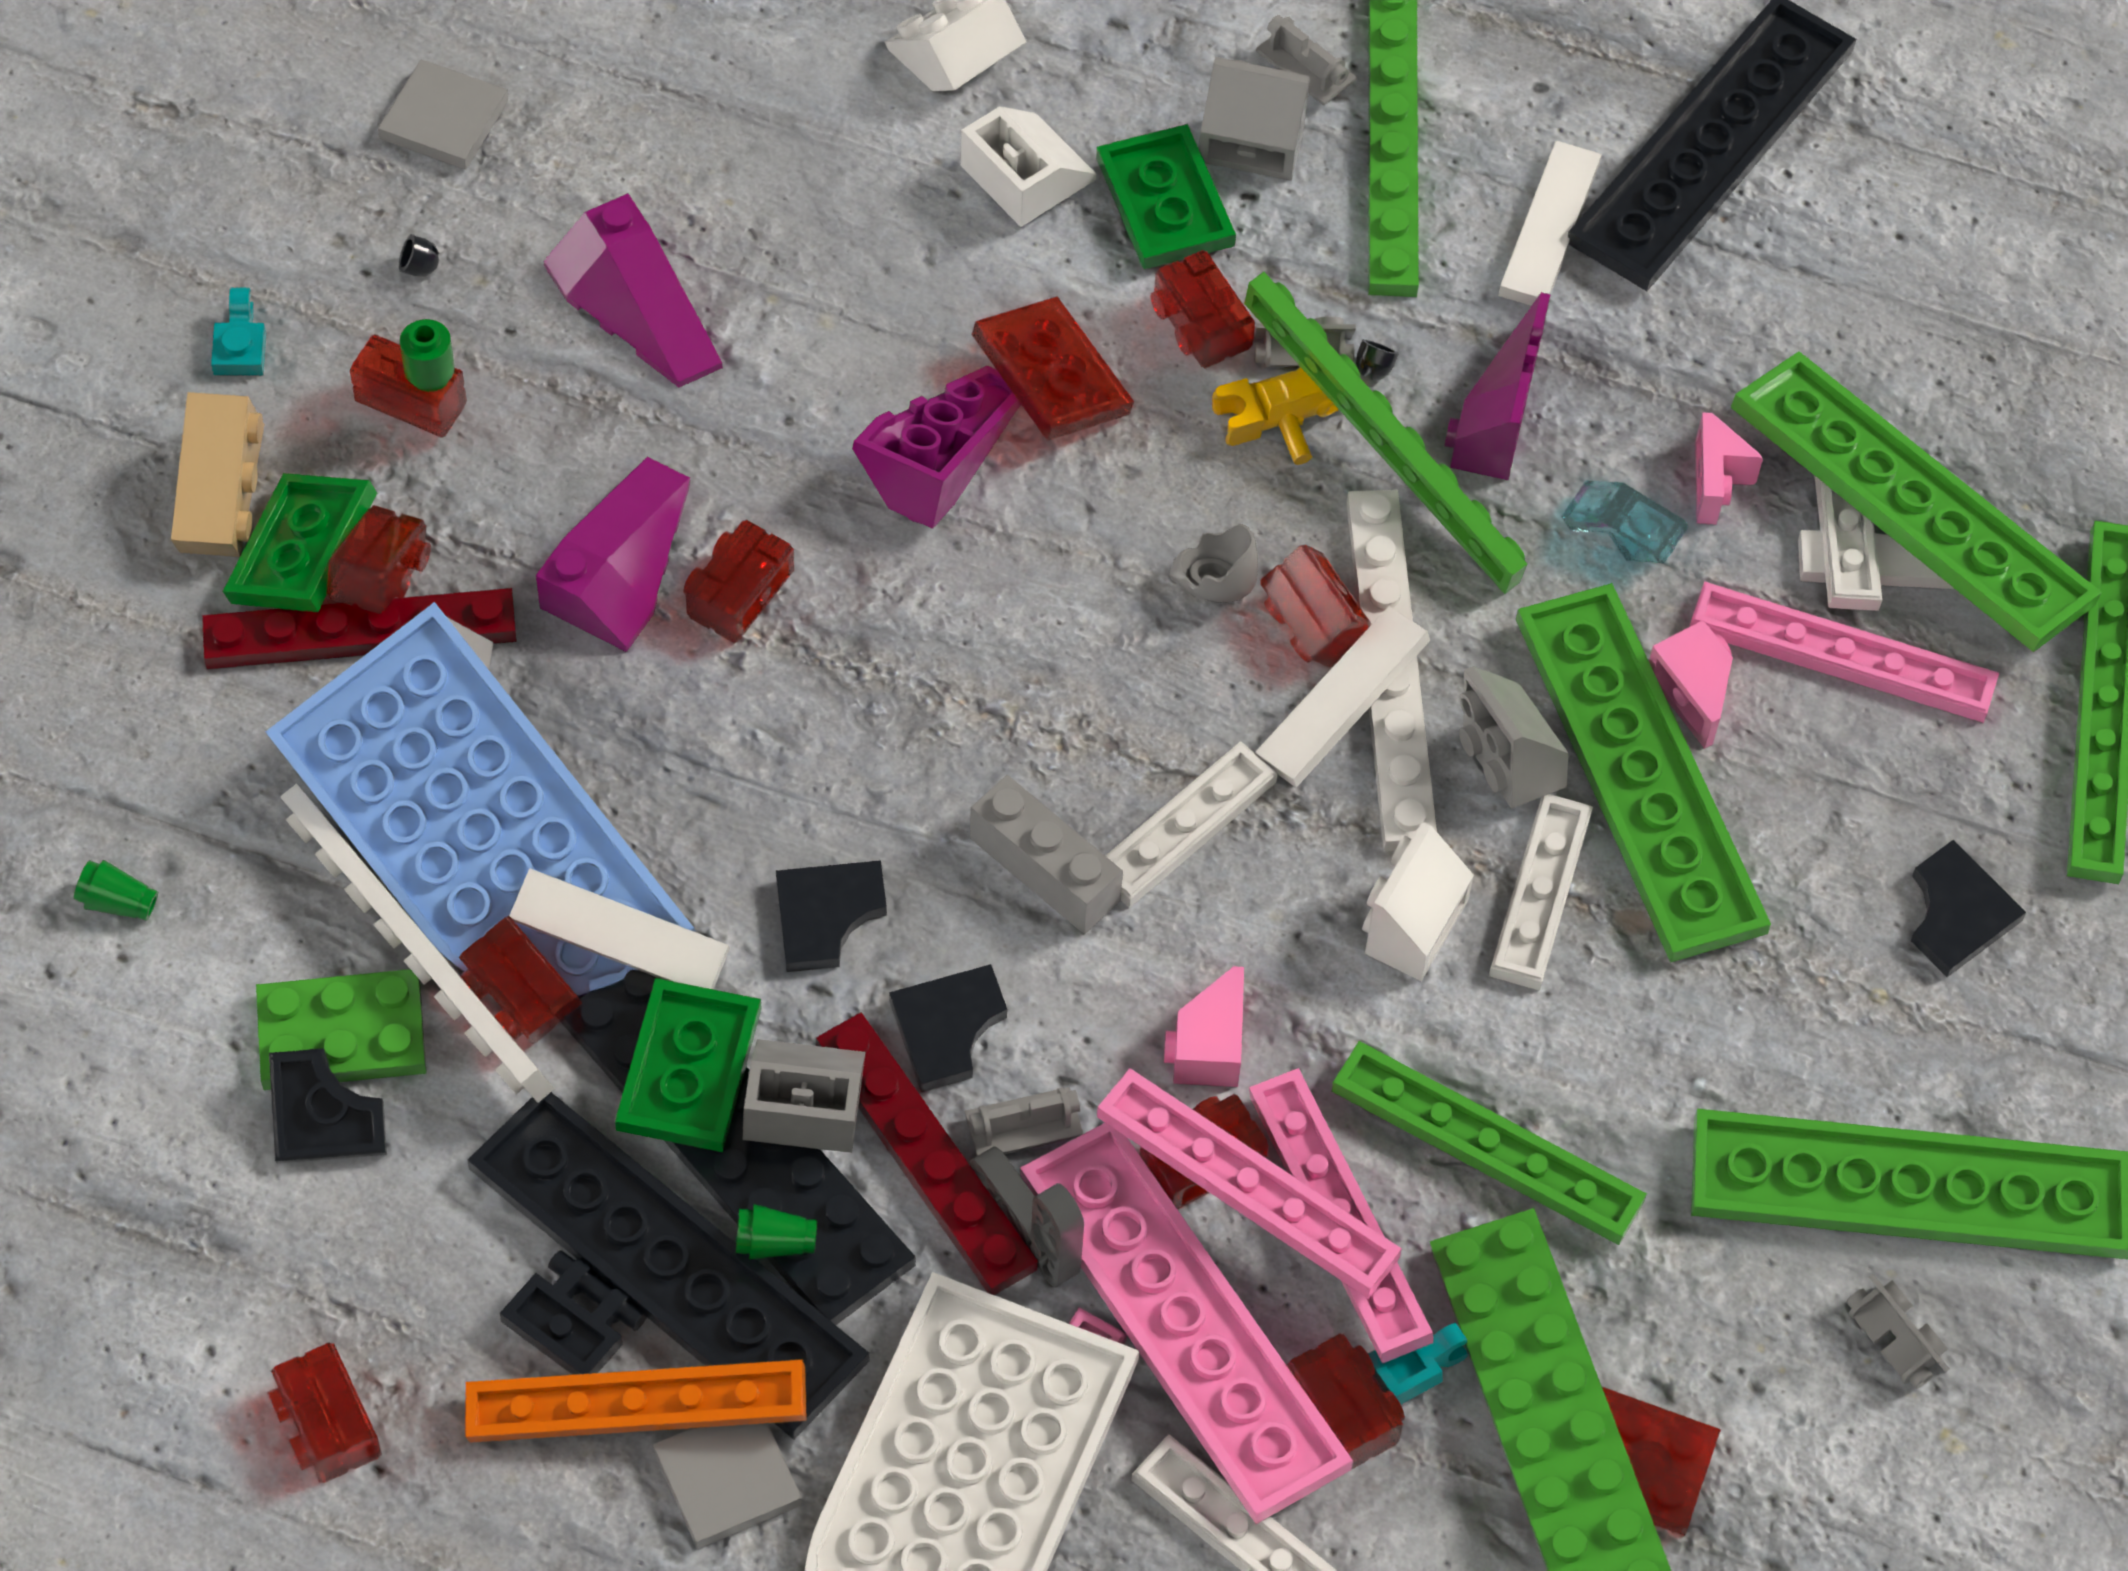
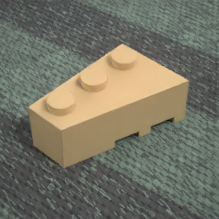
[171,392,265,557]

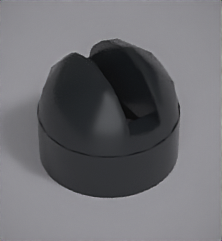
[399,234,439,277]
[1356,339,1399,380]

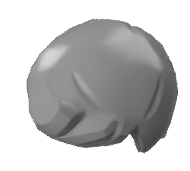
[1169,524,1258,603]

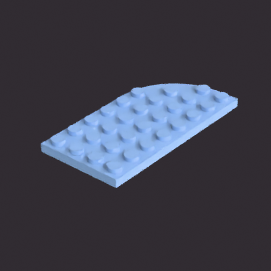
[265,602,696,999]

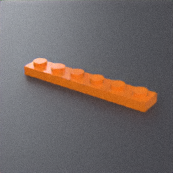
[465,1360,806,1443]

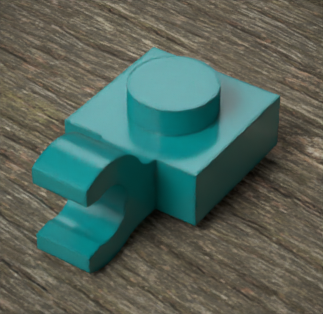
[211,287,267,376]
[1366,1323,1468,1408]

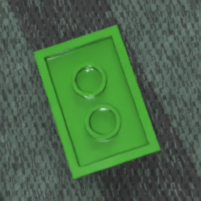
[256,969,427,1090]

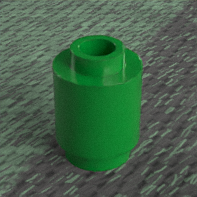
[399,319,455,392]

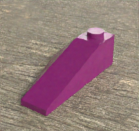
[544,193,723,388]
[1444,292,1551,480]
[852,365,1031,529]
[536,457,691,652]

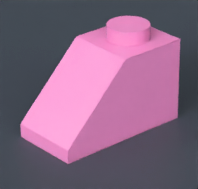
[1649,620,1733,749]
[1164,966,1244,1087]

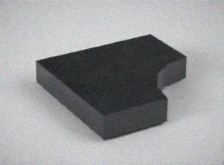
[1910,840,2026,977]
[776,860,887,972]
[889,964,1008,1093]
[269,1048,387,1164]

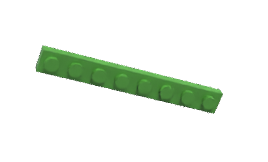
[1368,0,1419,297]
[1244,272,1528,594]
[2067,520,2128,885]

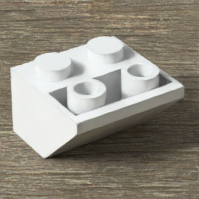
[885,0,1027,91]
[961,106,1097,227]
[1362,822,1474,981]

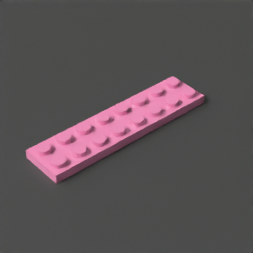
[1020,1123,1353,1524]

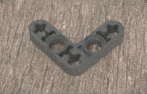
[970,1146,1084,1287]

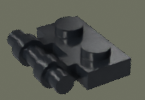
[500,1250,647,1375]

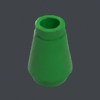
[74,860,159,921]
[736,1204,817,1260]

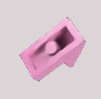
[1695,413,1763,525]

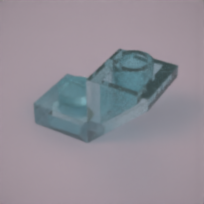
[1561,480,1689,564]

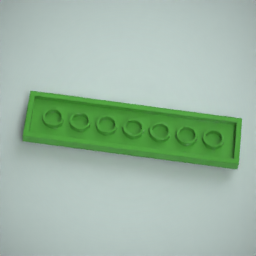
[1730,351,2102,652]
[1516,583,1771,963]
[1691,1108,2128,1260]
[1429,1208,1672,1571]

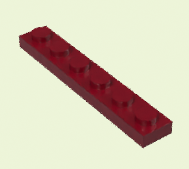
[202,588,517,670]
[816,1012,1038,1295]

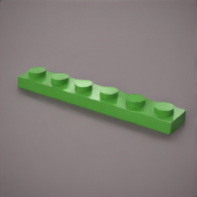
[1331,1041,1647,1245]

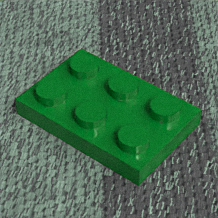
[1096,124,1236,270]
[223,473,377,612]
[615,978,762,1152]

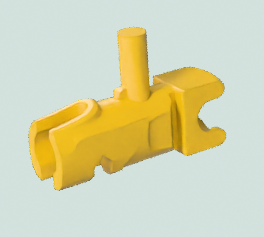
[1212,367,1339,465]

